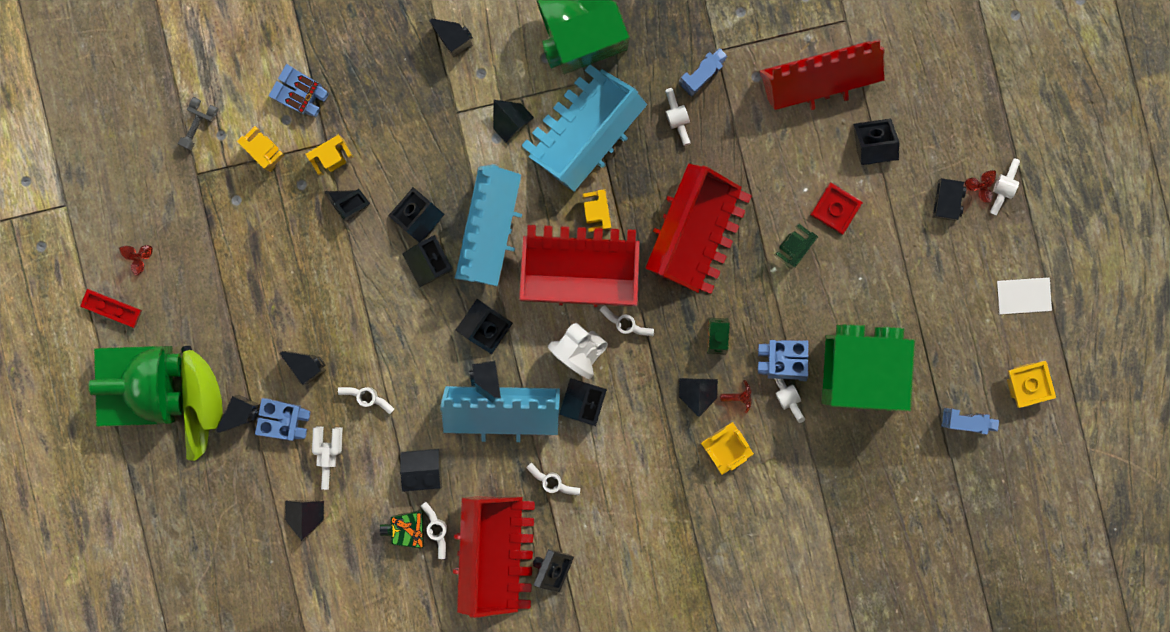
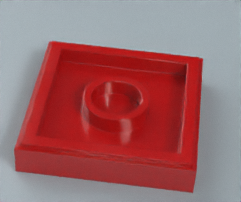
[810,182,863,235]

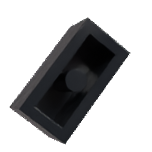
[932,178,966,221]

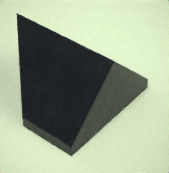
[493,100,534,143]
[324,189,370,222]
[679,378,718,417]
[285,500,324,541]

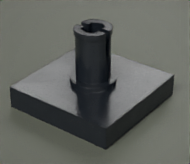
[533,549,574,592]

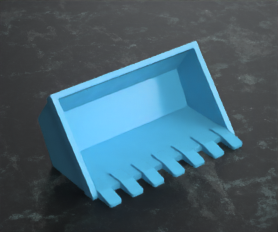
[522,65,647,191]
[455,164,522,286]
[440,386,560,442]

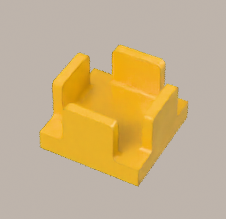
[237,126,285,172]
[305,135,354,176]
[582,189,611,233]
[1007,361,1056,408]
[701,422,754,475]

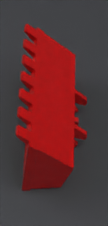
[759,40,885,110]
[645,163,752,294]
[520,225,639,307]
[452,496,535,618]

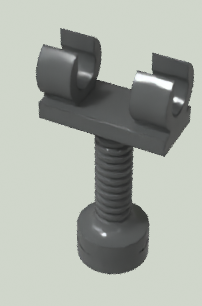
[178,97,218,151]

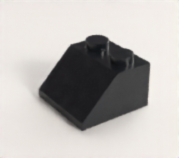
[429,18,473,58]
[853,118,900,165]
[388,187,445,243]
[456,299,513,354]
[279,351,326,385]
[469,361,501,404]
[216,395,260,433]
[400,449,442,492]

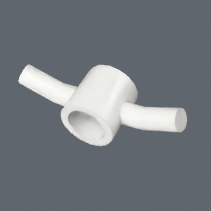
[665,88,691,146]
[990,159,1020,215]
[600,305,654,336]
[774,378,805,423]
[338,387,394,414]
[526,463,580,496]
[420,502,447,559]

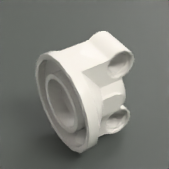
[548,323,608,379]

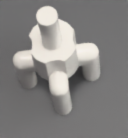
[312,426,343,490]

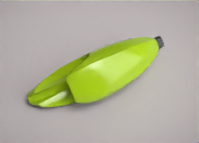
[181,346,223,461]

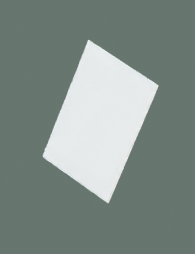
[997,277,1052,314]

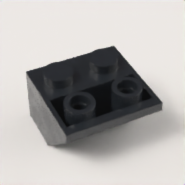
[402,235,454,287]
[559,378,607,426]

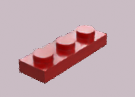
[80,289,142,328]

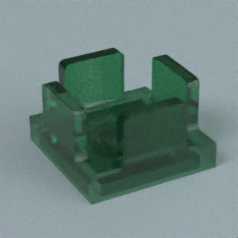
[774,223,818,269]

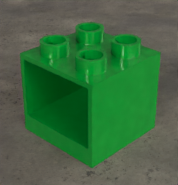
[821,324,915,411]

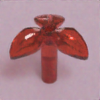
[965,170,996,203]
[119,245,153,276]
[720,380,752,413]

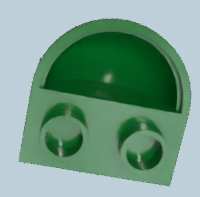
[536,0,630,75]
[89,346,183,426]

